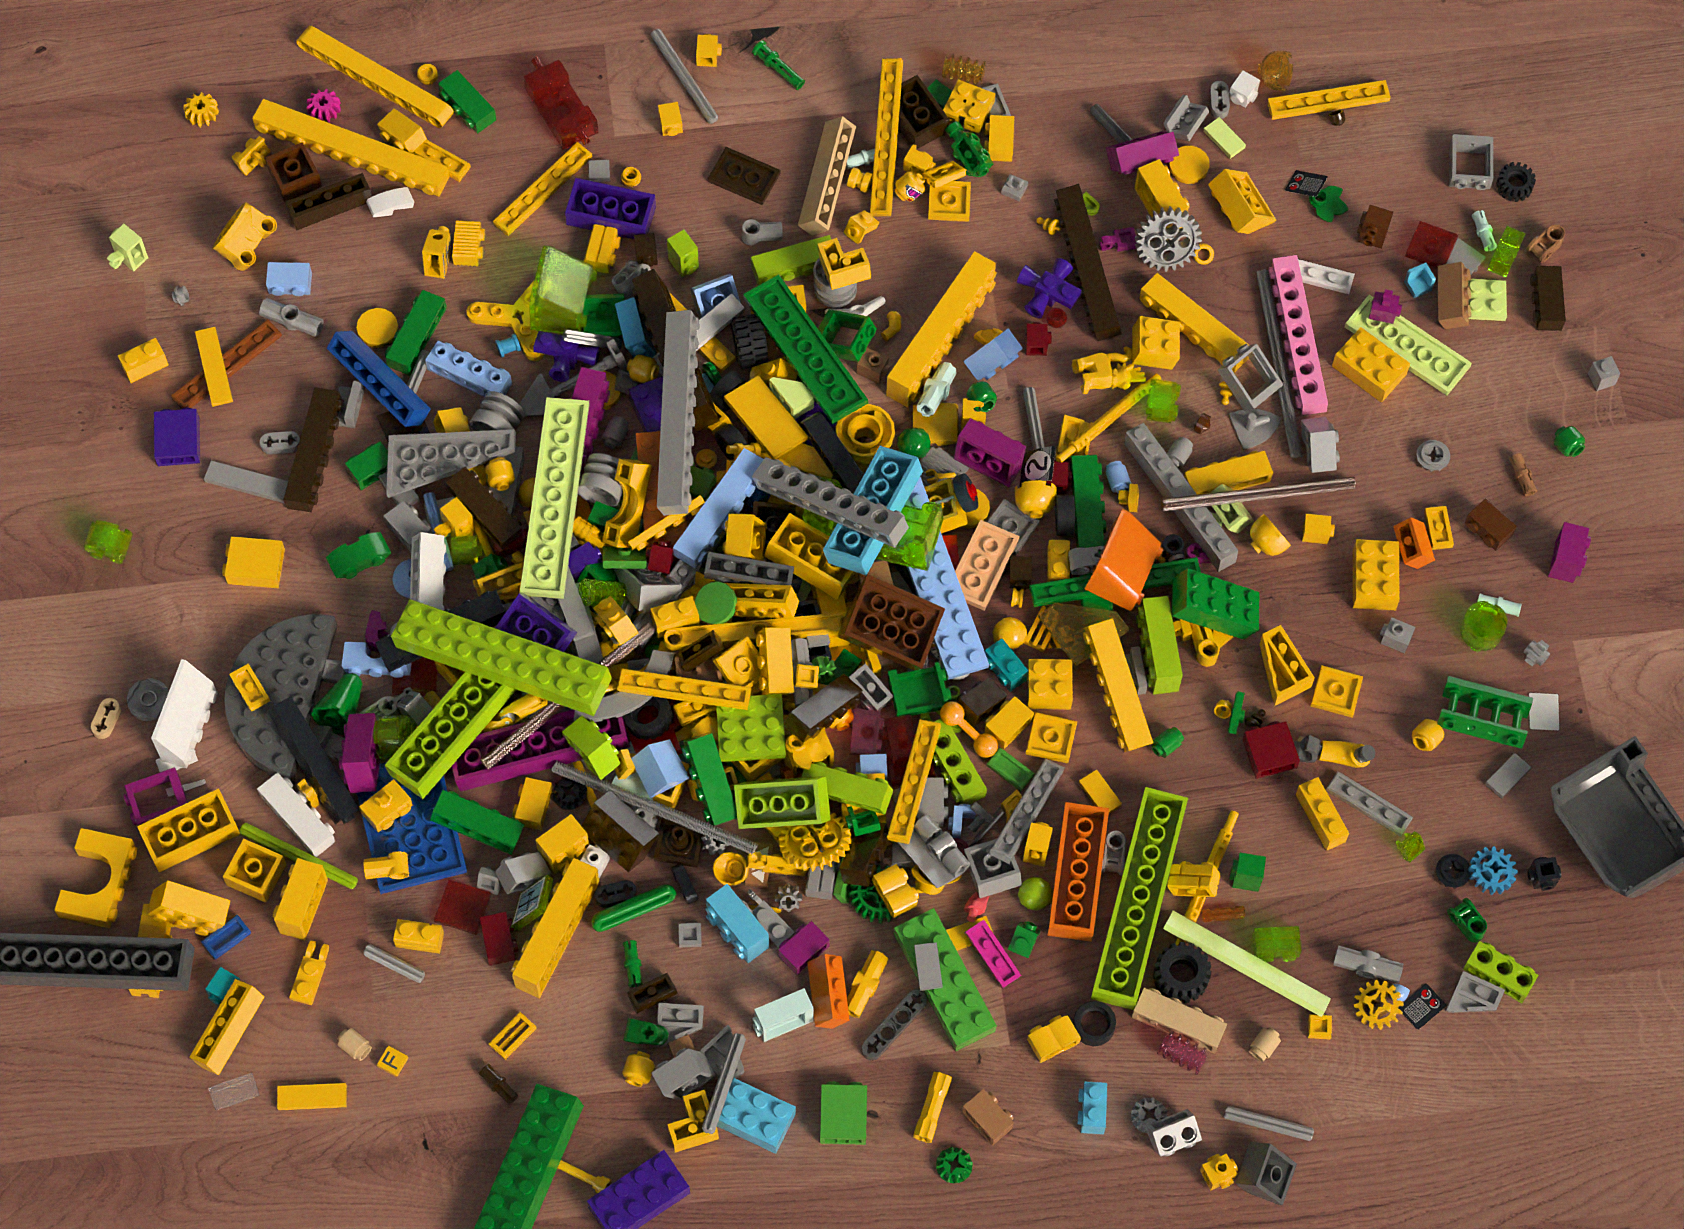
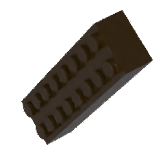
[631,269,720,432]

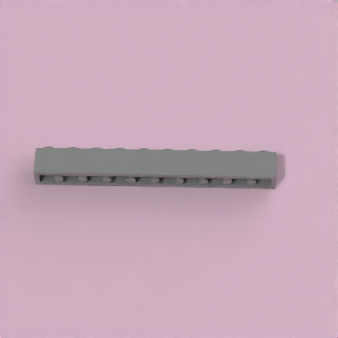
[657,310,700,516]

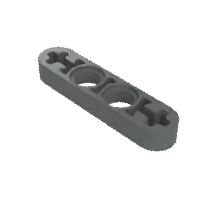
[862,989,927,1061]

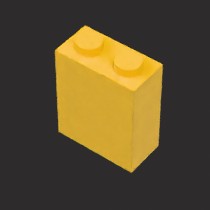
[222,537,285,588]

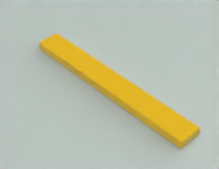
[870,58,903,217]

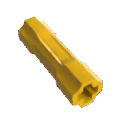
[913,1072,952,1143]

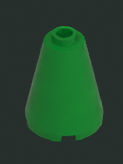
[312,673,363,735]

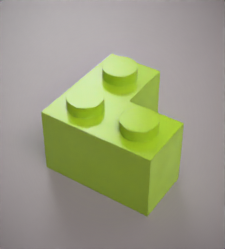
[562,715,621,780]

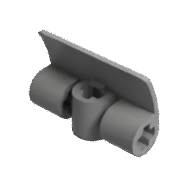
[897,815,971,888]

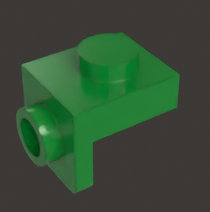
[471,554,508,579]
[845,806,881,836]
[1008,921,1041,958]

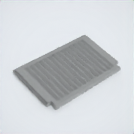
[920,446,969,487]

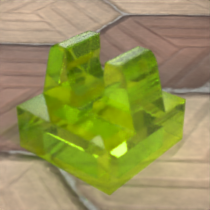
[1396,831,1425,863]

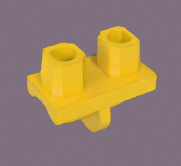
[232,136,271,176]

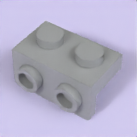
[1164,95,1209,141]

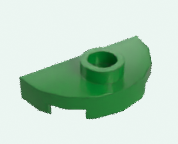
[1228,691,1245,735]

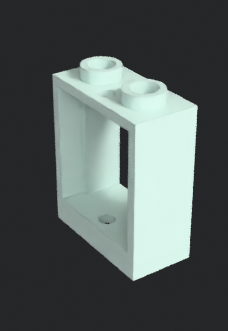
[752,988,814,1042]

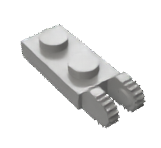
[740,889,795,948]

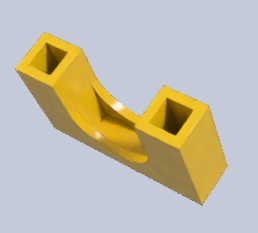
[54,828,137,929]

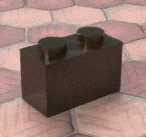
[957,677,1007,727]

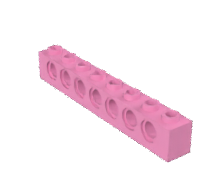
[1269,255,1328,415]

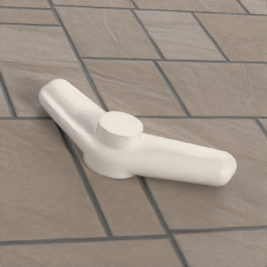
[825,296,886,316]

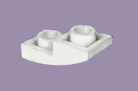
[366,187,415,217]

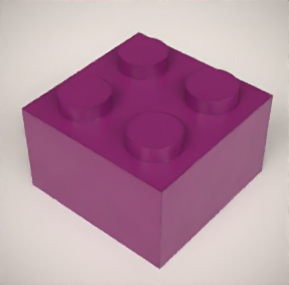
[1548,522,1591,583]

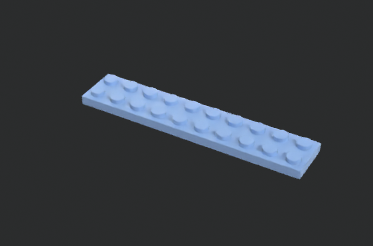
[898,477,989,680]

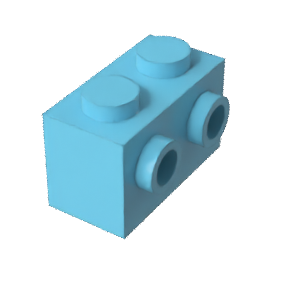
[1077,1081,1107,1134]

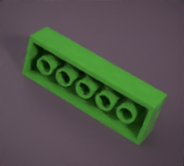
[893,908,997,1052]

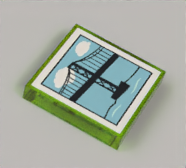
[511,875,553,931]

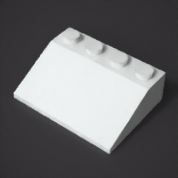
[151,659,218,769]

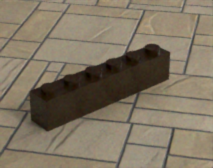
[283,387,344,513]

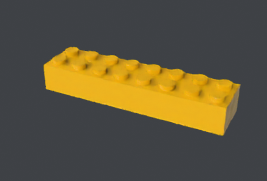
[886,251,997,408]

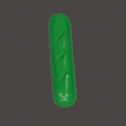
[591,884,676,932]

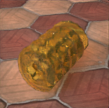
[942,54,986,86]

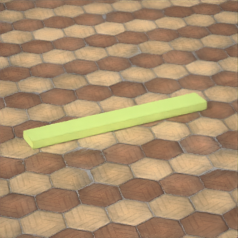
[1163,911,1331,1017]

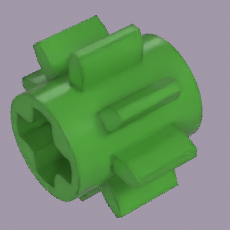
[811,656,836,683]

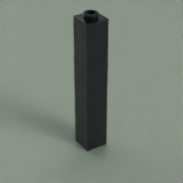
[267,697,359,825]

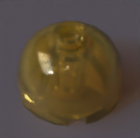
[1257,51,1293,91]

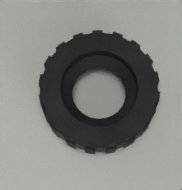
[623,696,674,740]

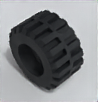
[731,314,768,369]
[1153,942,1212,1003]

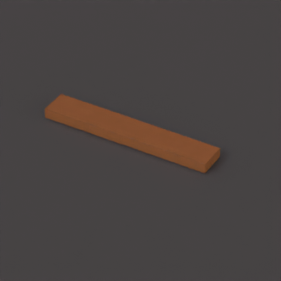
[171,319,282,409]

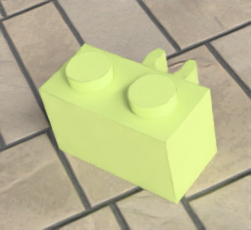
[107,224,148,272]
[1211,484,1254,534]

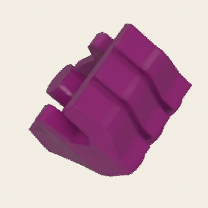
[364,610,389,653]

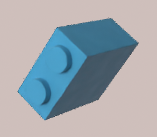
[615,297,657,358]

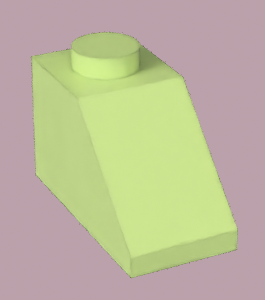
[769,377,814,419]

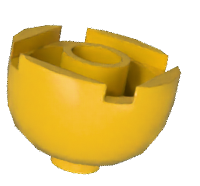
[1014,480,1057,519]
[1250,514,1291,556]

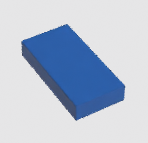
[201,915,251,960]

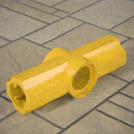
[847,950,889,1018]

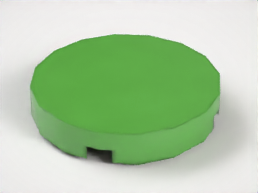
[695,582,737,625]

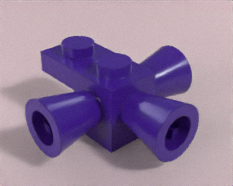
[1017,258,1082,318]
[533,320,600,382]

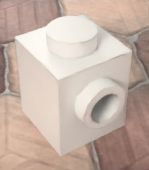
[1229,71,1260,108]

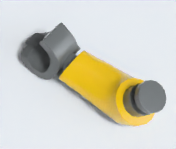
[1294,735,1375,768]

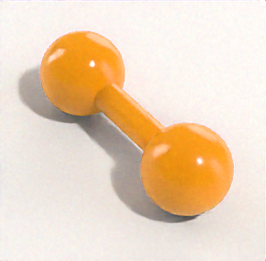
[940,701,998,758]

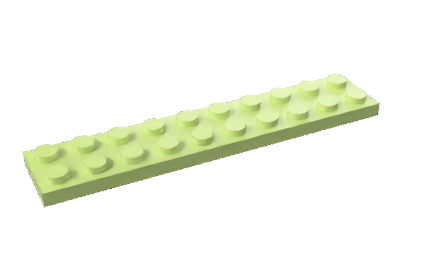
[520,397,589,599]

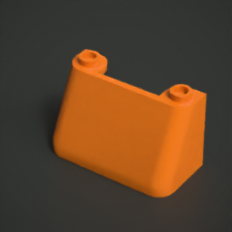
[1085,508,1163,611]

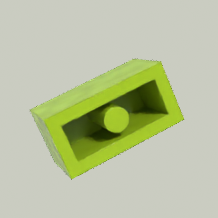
[667,230,699,277]

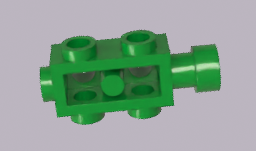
[946,121,994,177]

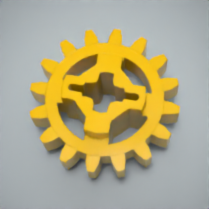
[1354,980,1404,1030]

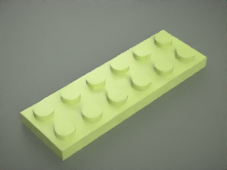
[1344,295,1472,396]

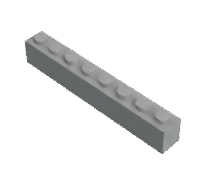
[1124,423,1238,572]

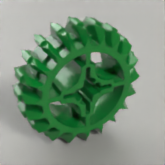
[849,864,899,924]

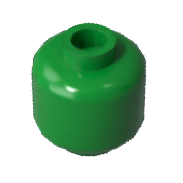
[966,381,997,412]
[1554,426,1585,457]

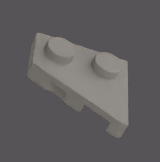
[1446,971,1505,1013]
[656,1003,704,1047]

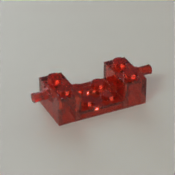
[523,57,599,150]

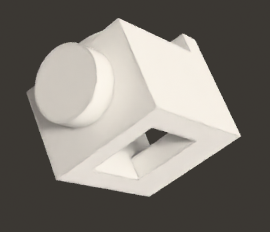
[580,844,610,879]

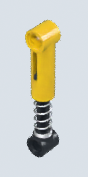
[1161,534,1220,667]

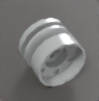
[813,259,857,308]
[469,391,525,431]
[578,453,623,507]

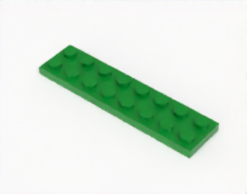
[743,275,868,424]

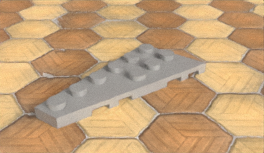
[386,429,516,498]

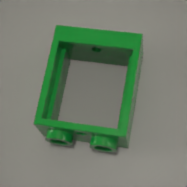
[818,309,877,362]

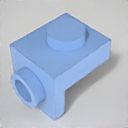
[948,804,976,838]

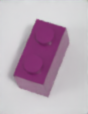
[778,921,830,975]

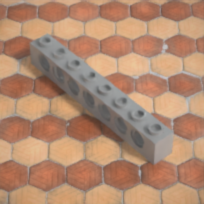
[751,457,909,548]

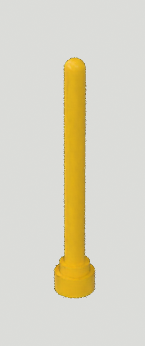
[511,1140,612,1193]

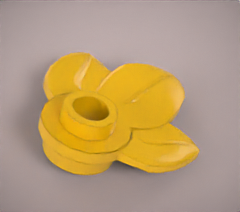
[785,733,828,770]

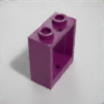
[123,767,188,826]

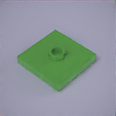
[603,546,646,569]

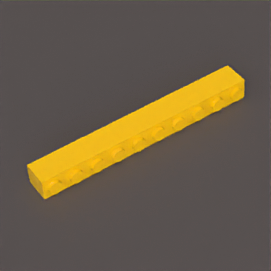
[253,99,450,197]

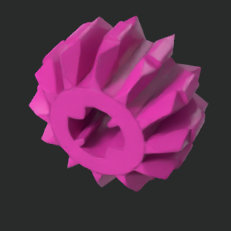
[306,88,341,123]

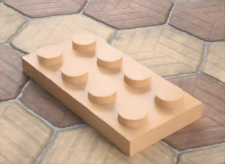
[955,520,1020,611]

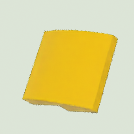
[913,403,958,446]

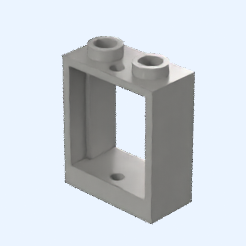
[1449,134,1493,190]
[1217,344,1283,411]

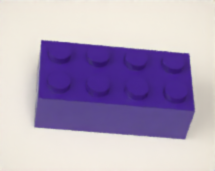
[565,178,656,239]
[587,1150,690,1229]

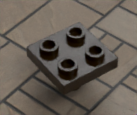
[654,817,704,867]

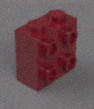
[1242,721,1300,779]

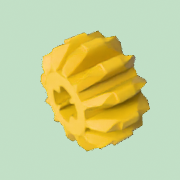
[183,92,219,128]

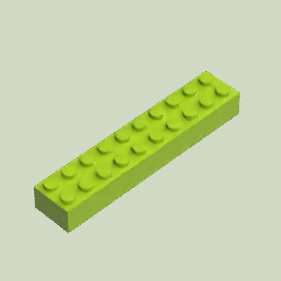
[391,599,612,716]
[1091,787,1188,1010]

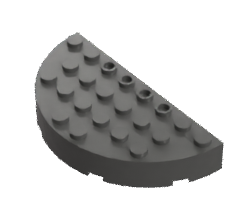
[225,614,337,784]

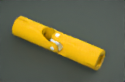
[480,694,548,734]

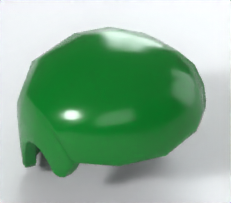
[897,428,931,458]

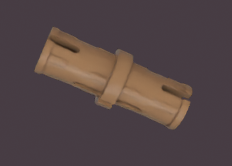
[1509,453,1537,496]

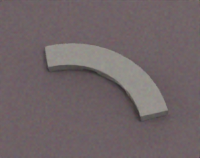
[574,650,674,722]

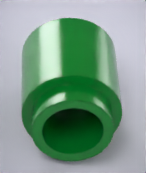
[1151,727,1184,758]

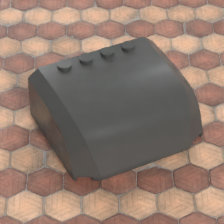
[1551,736,1684,899]

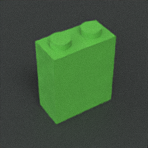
[820,1081,867,1145]

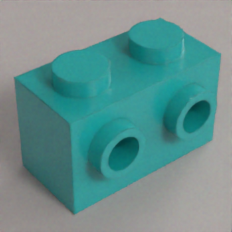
[985,639,1029,692]

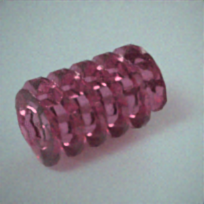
[1157,1030,1207,1075]

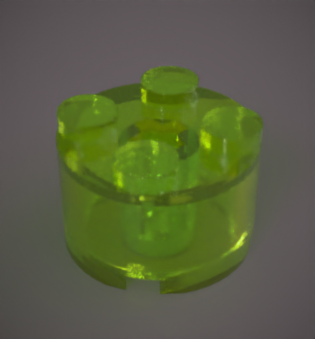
[1146,379,1181,423]
[84,520,133,564]
[1460,601,1508,652]
[374,714,416,760]

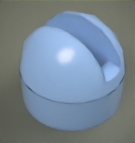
[1390,984,1410,1001]

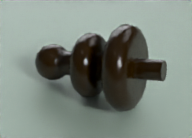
[1245,709,1266,729]

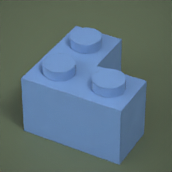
[963,328,1023,381]

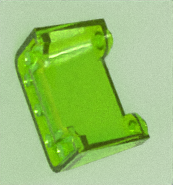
[530,245,597,334]

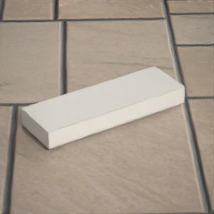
[1298,259,1354,294]

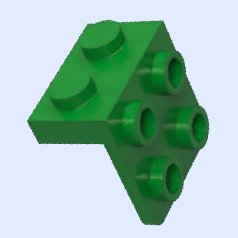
[582,293,624,337]

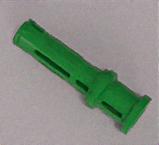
[752,40,805,90]

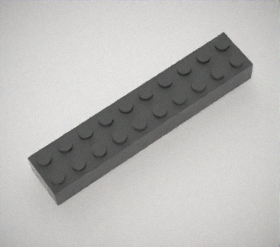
[0,933,195,991]

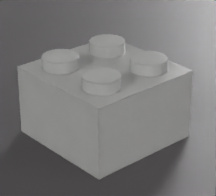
[964,839,1022,898]
[652,1048,716,1100]

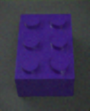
[628,376,663,432]
[495,593,578,652]

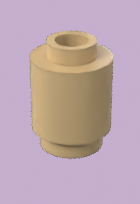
[1249,1027,1281,1062]
[337,1028,372,1061]

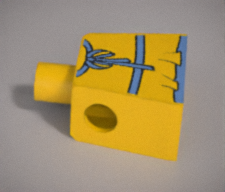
[422,226,452,279]

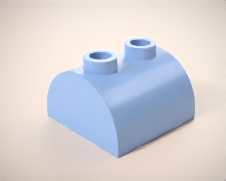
[690,273,740,319]

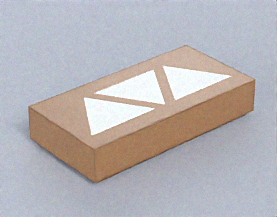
[745,842,774,889]

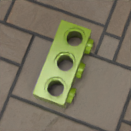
[1463,941,1539,1003]

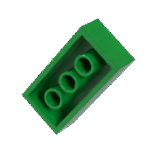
[1172,568,1260,640]

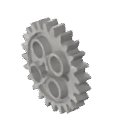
[1135,206,1202,272]

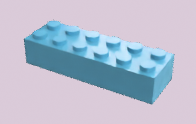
[823,446,923,575]

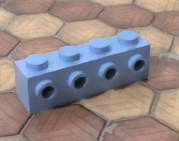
[425,341,512,397]

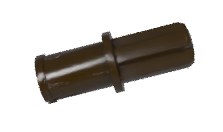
[479,1064,518,1104]

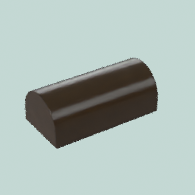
[678,630,725,672]
[627,973,678,1014]

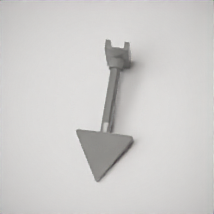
[519,339,629,417]

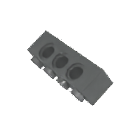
[704,552,794,585]

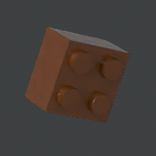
[265,142,322,202]

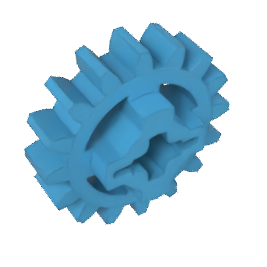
[1468,846,1518,895]

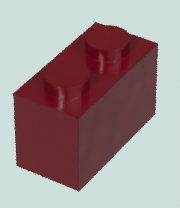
[480,912,519,966]

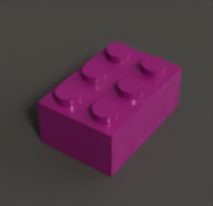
[1105,131,1179,175]
[954,418,1026,487]
[339,713,383,793]

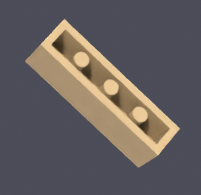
[1132,988,1227,1054]

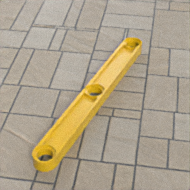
[664,612,847,651]

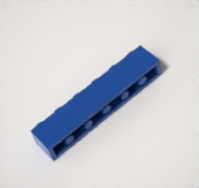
[327,331,431,427]

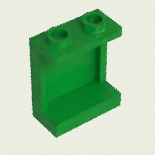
[887,662,952,719]

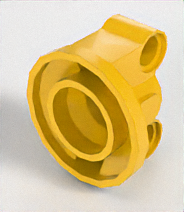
[212,202,277,271]
[836,404,895,473]

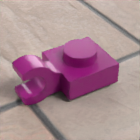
[1100,227,1137,252]

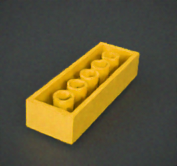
[511,858,600,999]

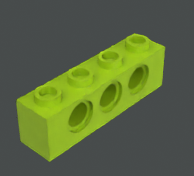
[932,718,987,805]

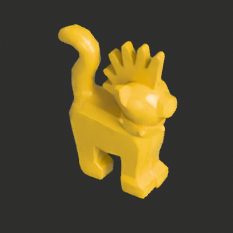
[1071,346,1146,394]

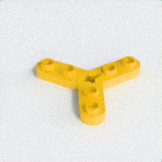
[466,276,554,361]

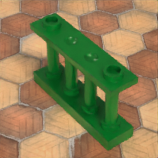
[1437,676,1533,749]

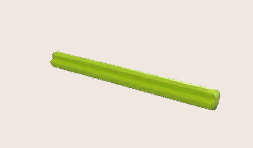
[239,823,358,889]

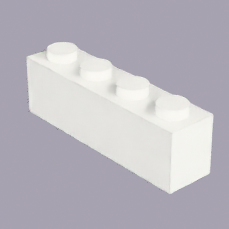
[410,532,446,610]
[257,773,335,857]

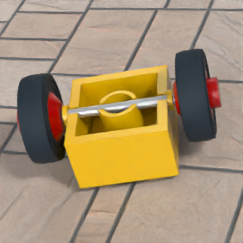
[924,473,978,534]

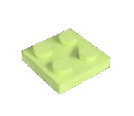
[1468,279,1507,321]

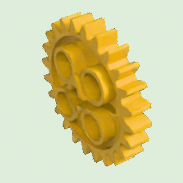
[779,813,851,872]

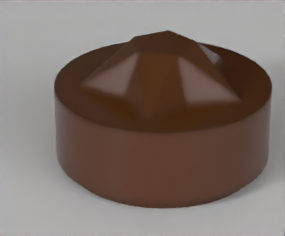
[1194,413,1211,435]

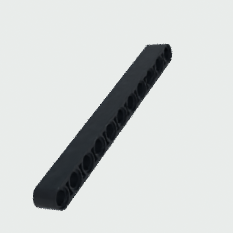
[800,411,917,596]

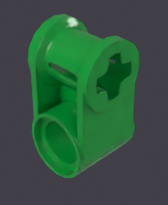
[1447,898,1487,942]
[623,1018,669,1046]

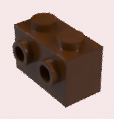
[1357,205,1393,249]
[1465,498,1517,551]

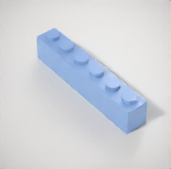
[673,448,764,569]

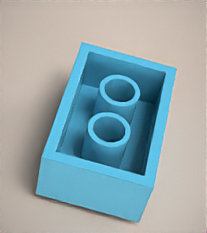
[705,884,769,963]
[717,1078,796,1154]

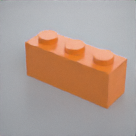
[807,954,850,1029]

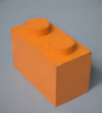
[1393,517,1435,569]

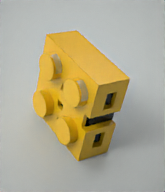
[943,79,995,134]

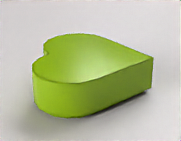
[1083,192,1100,216]

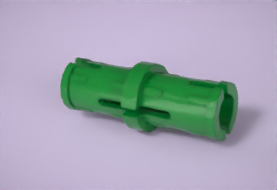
[623,940,643,987]

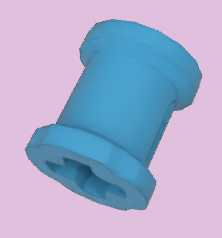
[495,333,521,358]

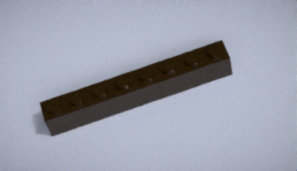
[1054,184,1122,341]

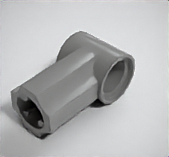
[741,219,783,246]

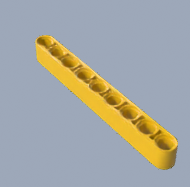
[296,25,454,128]

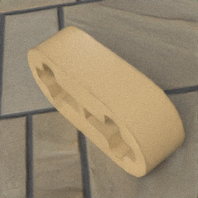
[91,698,121,739]

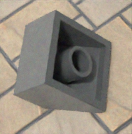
[1235,1142,1297,1205]

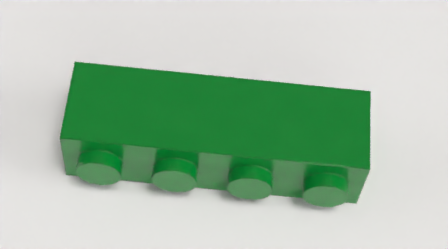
[385,290,447,376]
[682,732,737,826]
[430,790,524,855]

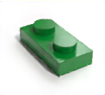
[820,649,862,685]

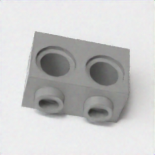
[1146,1109,1202,1157]

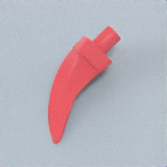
[964,891,989,922]

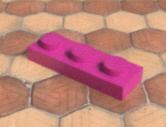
[965,920,1022,989]

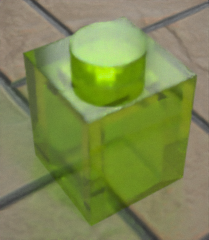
[451,536,482,565]

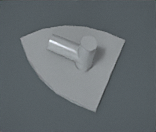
[1229,409,1281,450]

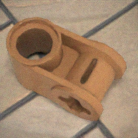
[1526,224,1565,263]

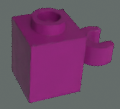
[1369,289,1402,324]

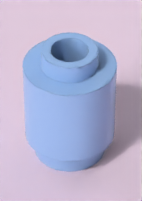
[1105,461,1132,493]

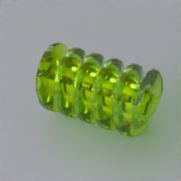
[578,579,627,607]

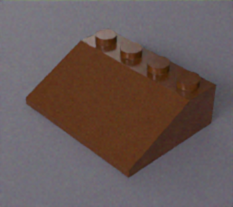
[837,574,945,671]

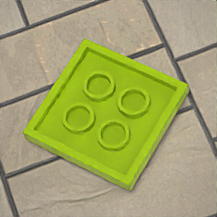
[716,694,786,762]

